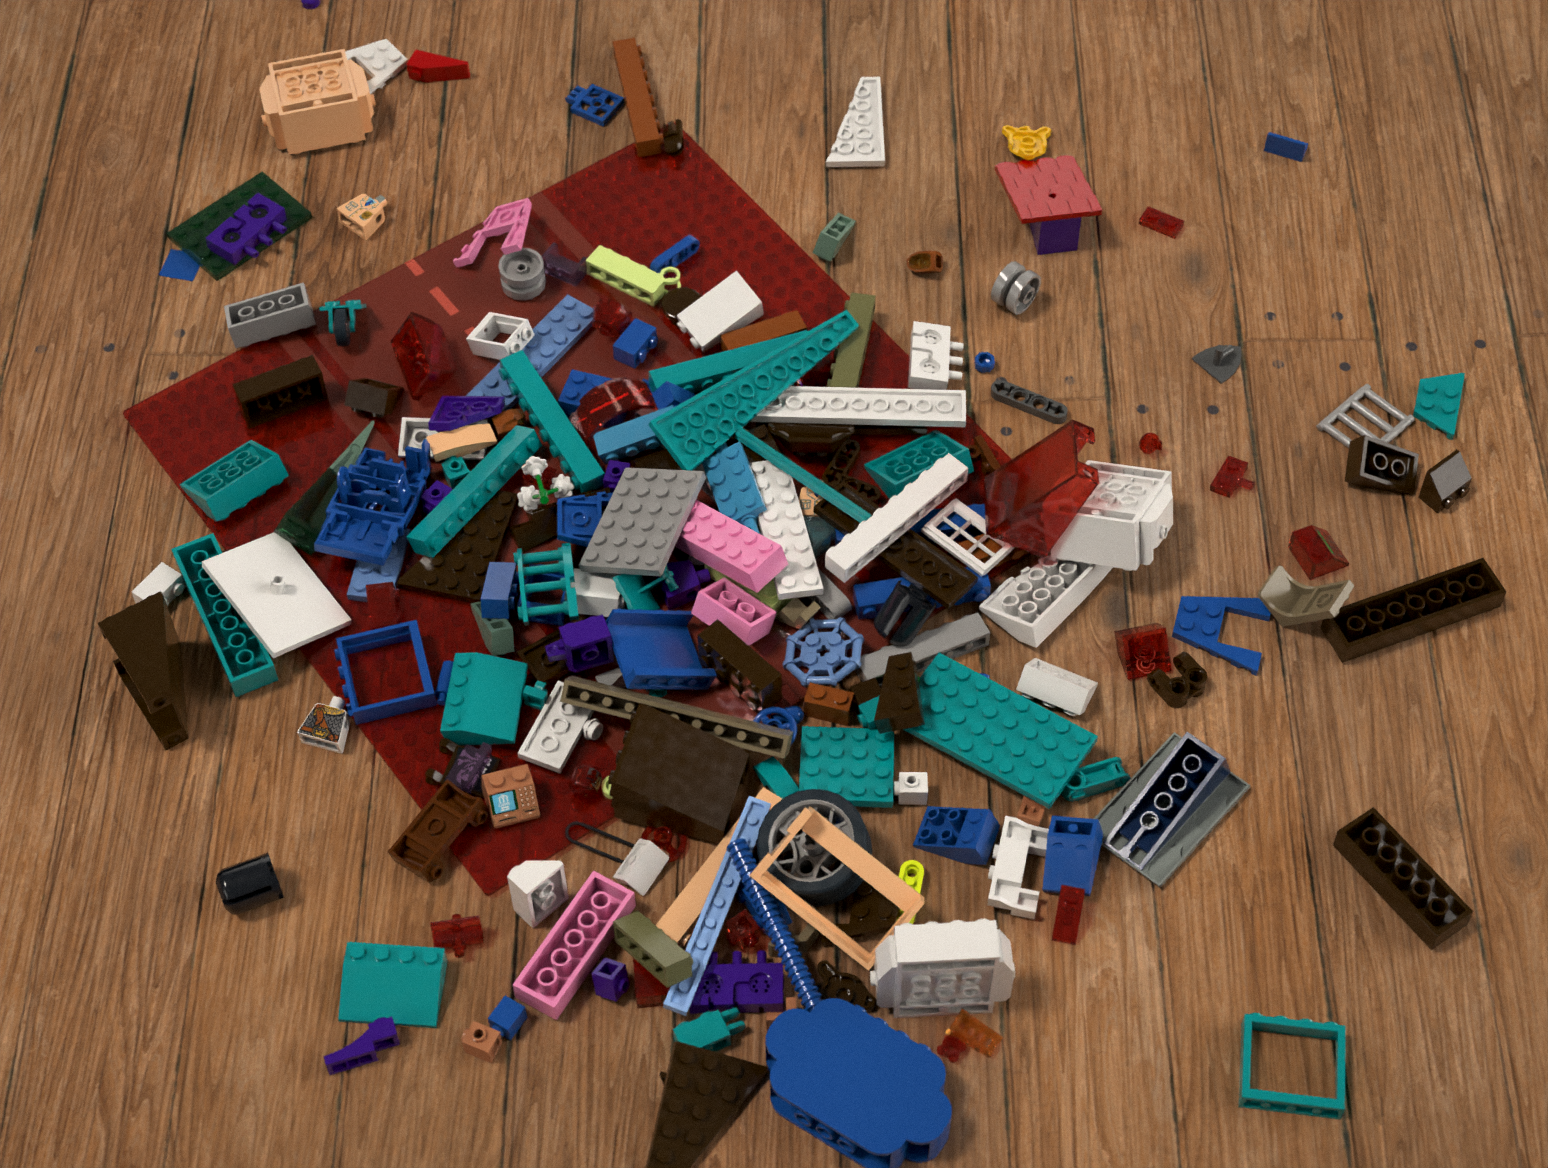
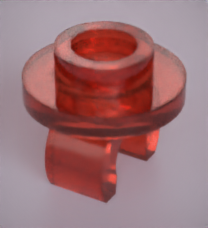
[1139,432,1162,454]

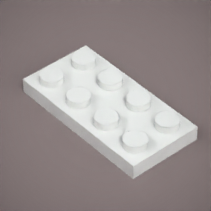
[518,681,594,773]

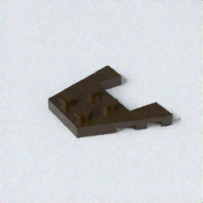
[821,860,900,947]

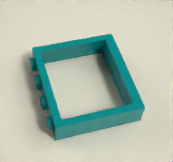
[1238,1013,1346,1120]

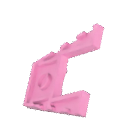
[452,198,532,267]

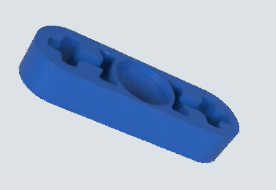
[650,235,700,276]

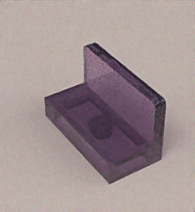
[446,742,492,794]

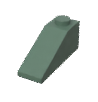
[813,213,856,262]
[470,601,514,656]

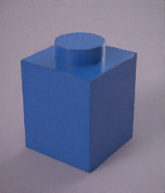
[488,995,527,1041]

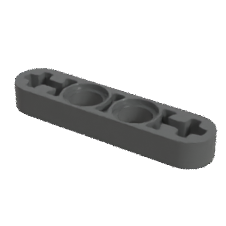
[991,380,1068,424]

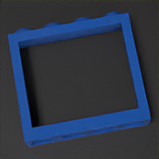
[334,620,437,725]

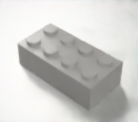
[224,282,316,348]

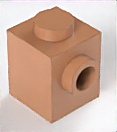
[461,1021,502,1063]

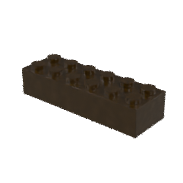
[1333,807,1474,950]

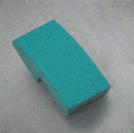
[753,756,799,799]

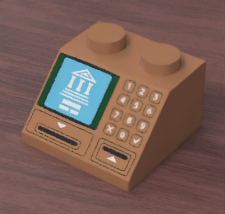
[482,764,540,829]

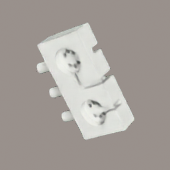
[908,321,963,390]

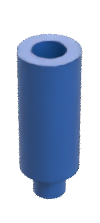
[435,660,454,705]

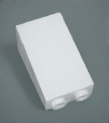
[677,271,764,353]

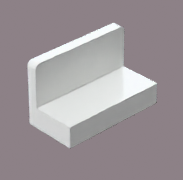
[613,838,669,896]

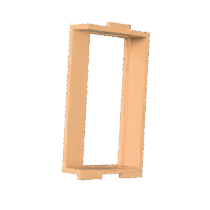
[749,806,925,971]

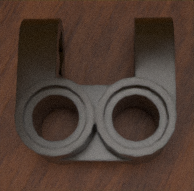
[1147,651,1208,708]

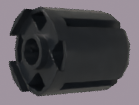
[873,580,936,646]
[216,852,284,915]

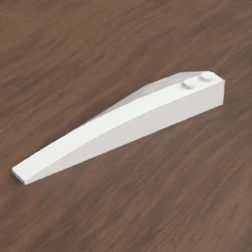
[979,555,1113,648]

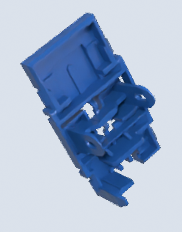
[314,439,432,566]

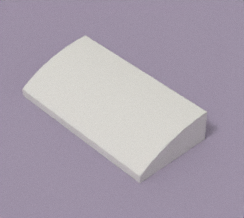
[398,417,488,460]

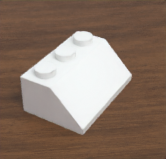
[1016,658,1098,716]
[507,861,569,928]

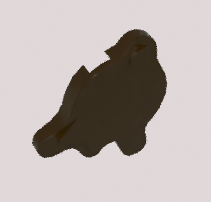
[804,960,876,1012]

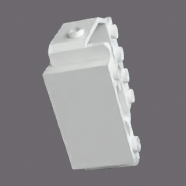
[1041,460,1173,571]
[870,919,1015,1018]

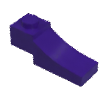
[323,1017,400,1076]

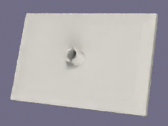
[202,530,351,658]

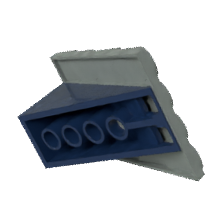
[1094,732,1251,887]

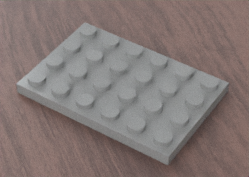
[579,468,706,576]

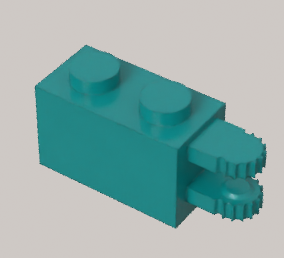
[673,1007,746,1052]

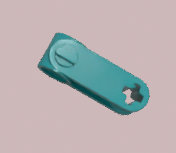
[1061,757,1131,802]

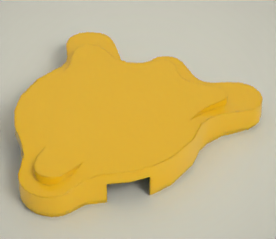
[1002,125,1051,160]

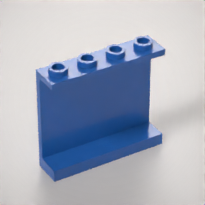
[606,609,717,690]

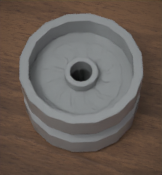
[498,248,546,300]
[991,261,1041,315]

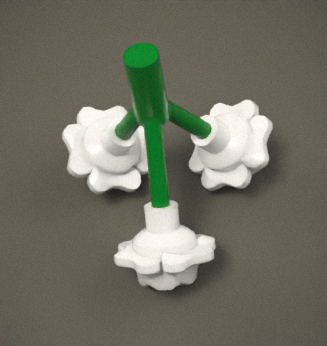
[517,456,575,511]

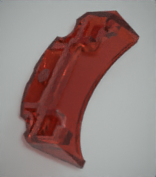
[569,377,658,446]

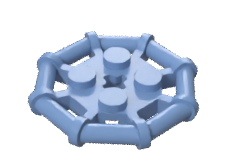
[782,617,864,687]

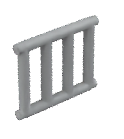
[1316,384,1415,448]

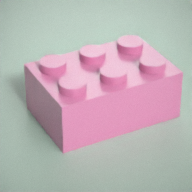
[691,578,777,646]

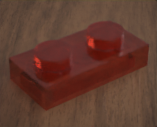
[1139,206,1184,239]

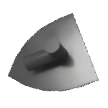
[1192,345,1242,384]

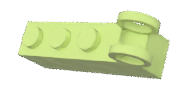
[586,245,681,307]

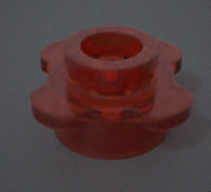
[937,1034,966,1063]

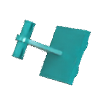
[613,566,679,610]

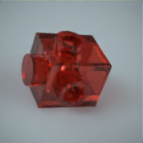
[725,909,761,951]

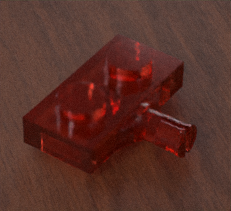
[1210,455,1255,498]

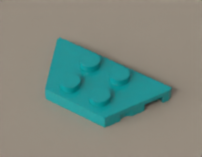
[1413,373,1465,440]

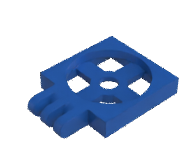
[565,84,625,127]

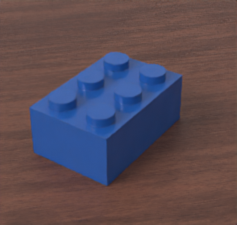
[558,369,633,428]

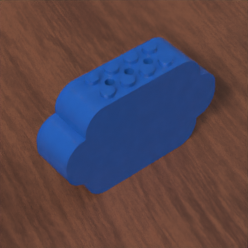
[766,998,952,1168]

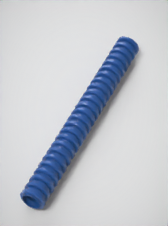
[726,839,823,1012]

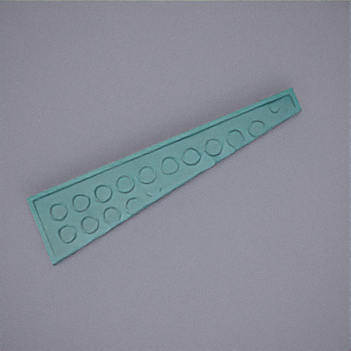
[648,310,859,471]

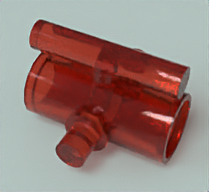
[430,914,484,958]

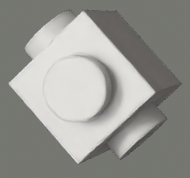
[894,772,928,805]

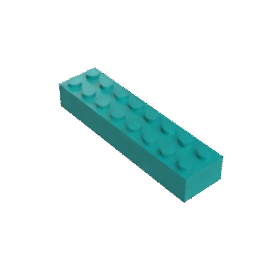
[171,533,278,697]

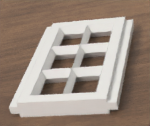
[921,498,1017,577]

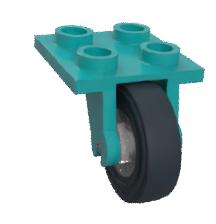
[320,300,367,347]

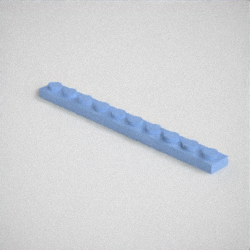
[663,796,771,1016]

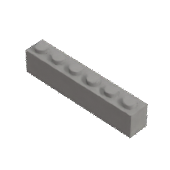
[855,612,990,687]

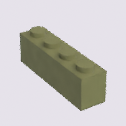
[613,911,693,988]

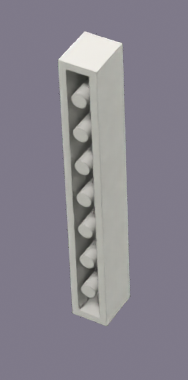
[825,453,968,583]

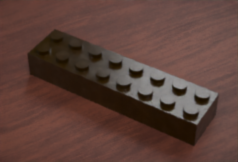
[1320,558,1506,663]

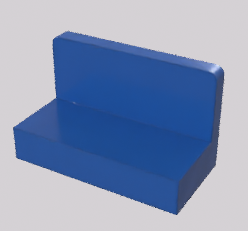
[1264,132,1308,162]

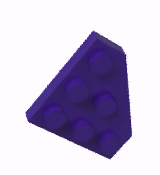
[428,396,505,433]

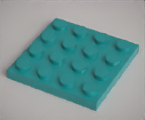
[799,726,894,808]

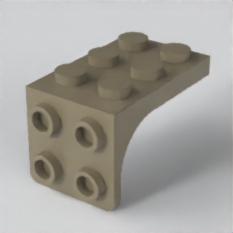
[1258,565,1354,627]

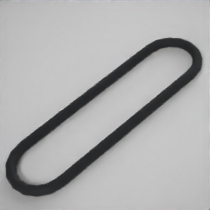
[565,821,635,863]

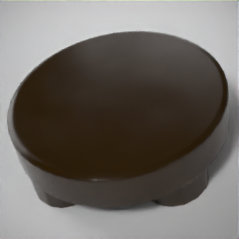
[662,287,702,326]

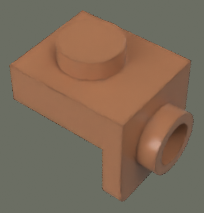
[1017,795,1045,827]

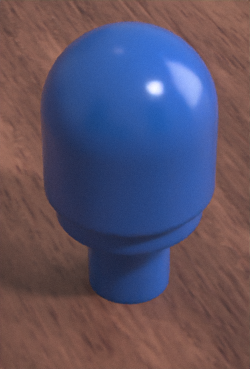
[772,706,804,724]

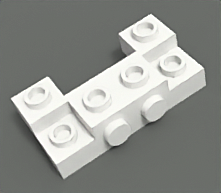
[987,816,1049,919]

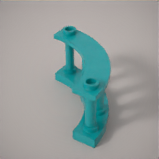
[513,543,579,626]

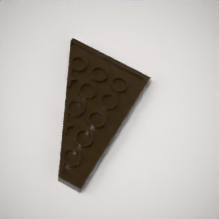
[397,490,519,603]
[645,1041,768,1168]

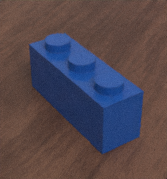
[481,562,520,619]

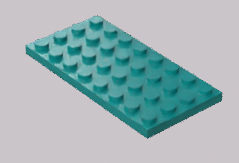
[903,653,1098,809]

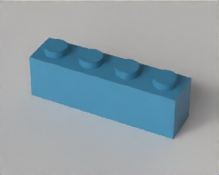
[593,405,674,465]

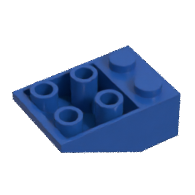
[913,806,1000,865]
[1042,816,1104,896]

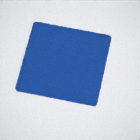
[159,249,205,281]

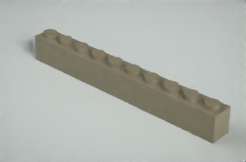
[560,676,794,758]

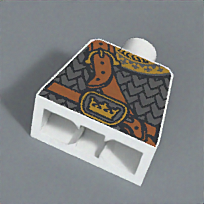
[297,696,350,754]

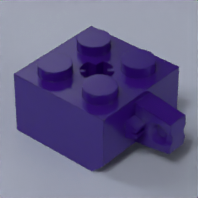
[545,614,614,673]

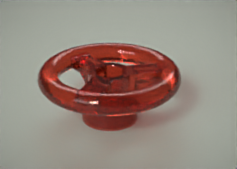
[640,826,687,863]

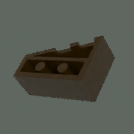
[874,652,925,734]

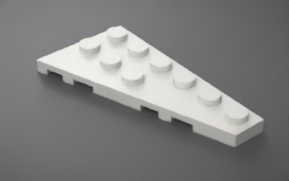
[826,77,885,167]

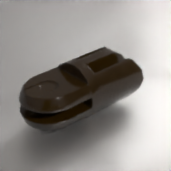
[663,119,684,157]

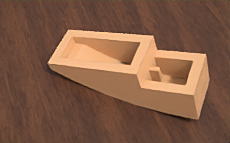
[426,424,497,462]

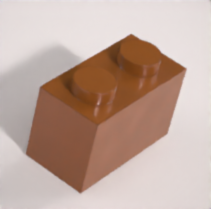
[804,683,854,726]

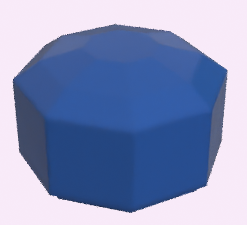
[974,352,995,373]

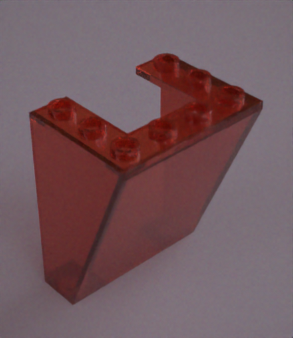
[984,420,1099,558]

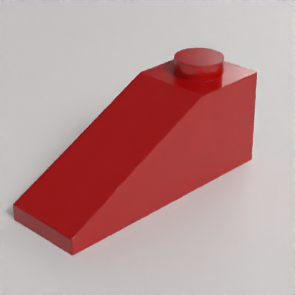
[406,49,470,83]

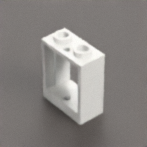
[466,312,535,360]

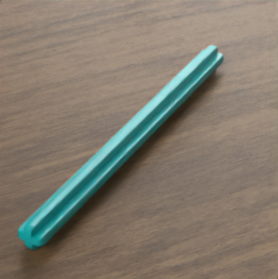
[735,428,872,523]

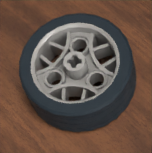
[757,789,872,907]

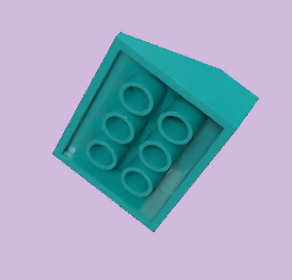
[864,430,974,499]
[179,440,289,522]
[440,652,528,745]
[338,942,448,1028]

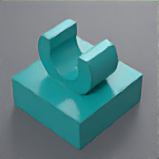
[523,681,548,710]

